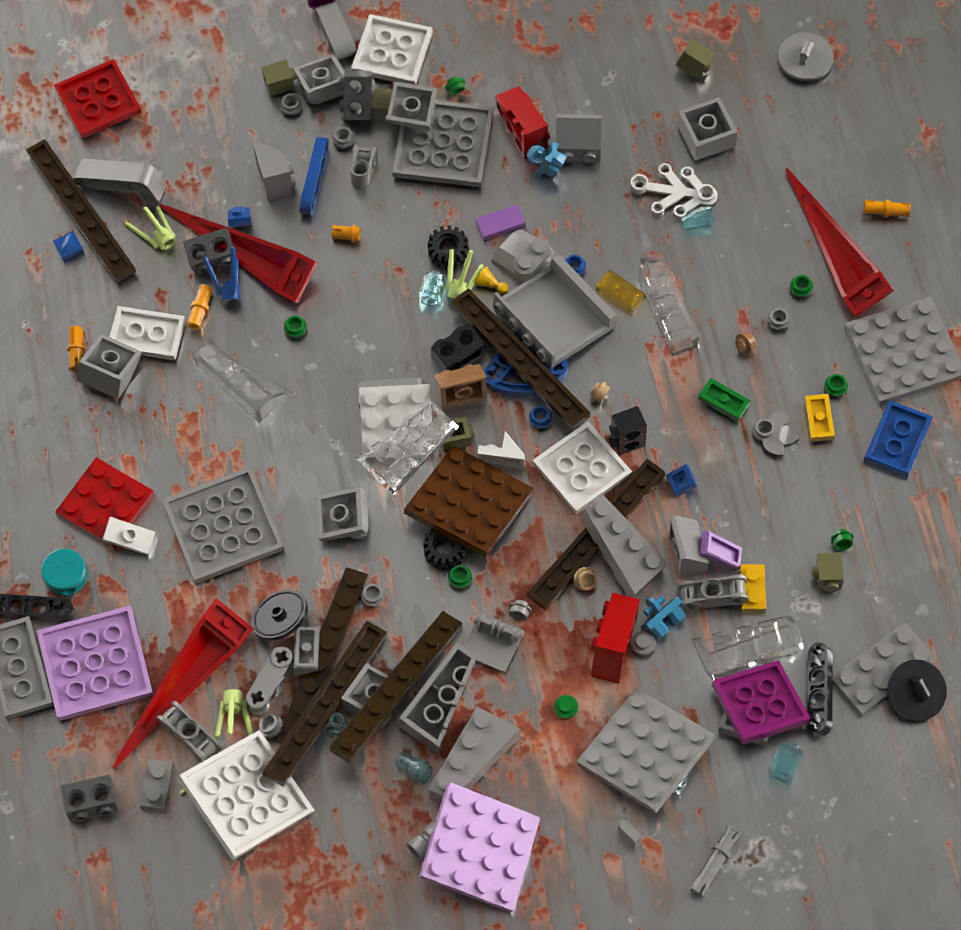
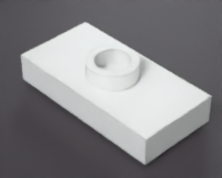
[102,517,155,555]

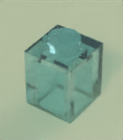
[768,741,804,785]

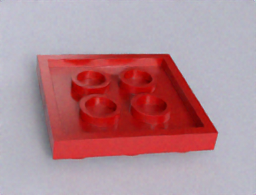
[54,59,142,139]
[55,457,155,549]

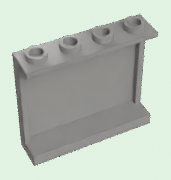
[493,254,617,368]

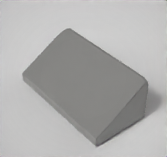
[294,627,319,676]

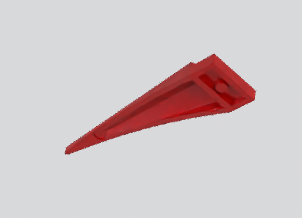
[785,168,894,318]
[160,204,318,303]
[112,598,254,768]

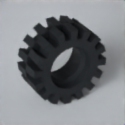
[428,225,469,269]
[423,528,467,571]

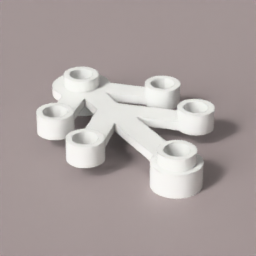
[630,163,717,220]

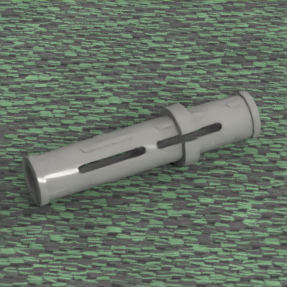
[689,825,741,898]

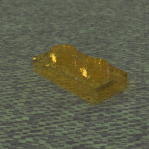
[596,269,646,314]

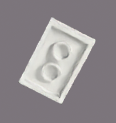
[110,306,186,360]

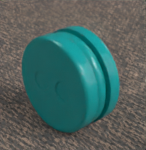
[41,549,88,596]

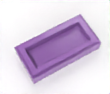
[475,204,526,240]
[700,531,742,571]

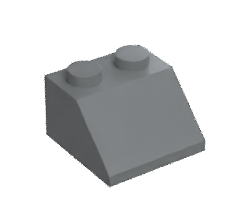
[556,114,602,163]
[252,140,296,202]
[77,333,142,399]
[668,515,711,578]

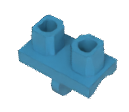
[527,141,567,178]
[640,596,686,639]

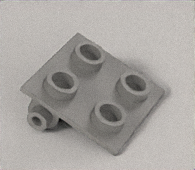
[464,613,525,673]

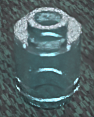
[419,271,446,306]

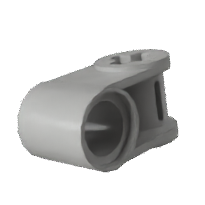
[350,144,378,189]

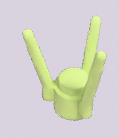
[124,206,176,250]
[445,249,484,299]
[215,689,253,738]

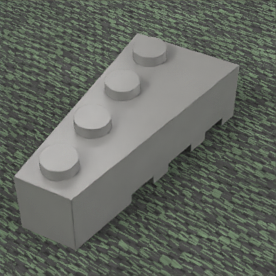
[579,494,668,597]
[398,643,477,754]
[429,707,521,804]

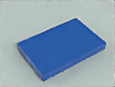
[863,400,933,478]

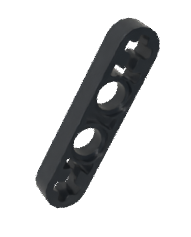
[0,594,75,622]
[807,642,833,736]

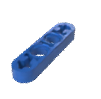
[299,137,329,215]

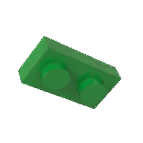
[698,378,751,422]

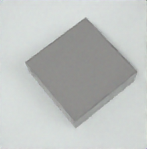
[617,819,642,850]

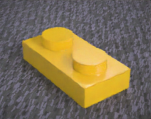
[805,394,835,442]
[740,564,766,613]

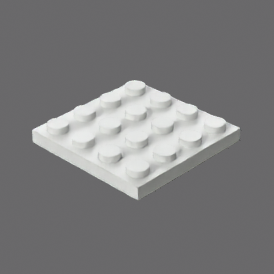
[177,730,314,861]

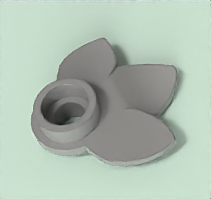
[752,412,799,456]

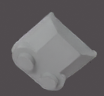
[294,53,345,104]
[385,82,438,134]
[492,229,556,284]
[316,486,369,541]
[341,663,392,727]

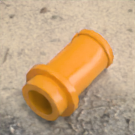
[331,224,361,243]

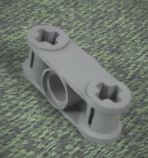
[677,575,749,611]
[246,647,294,716]
[156,701,223,762]

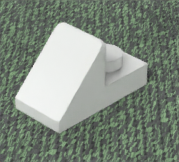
[478,432,525,469]

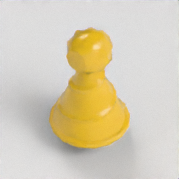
[476,266,509,295]

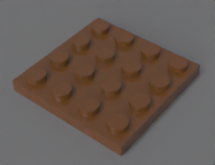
[404,447,534,557]

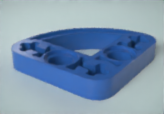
[484,333,568,397]

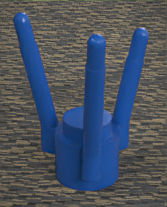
[203,247,240,301]

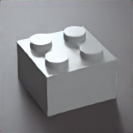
[677,97,738,161]

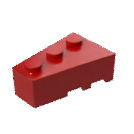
[495,86,550,159]
[590,592,640,684]

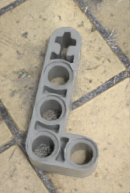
[74,159,167,206]

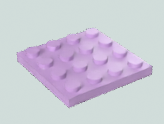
[37,605,153,721]
[419,782,540,913]

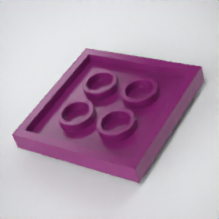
[712,660,811,745]

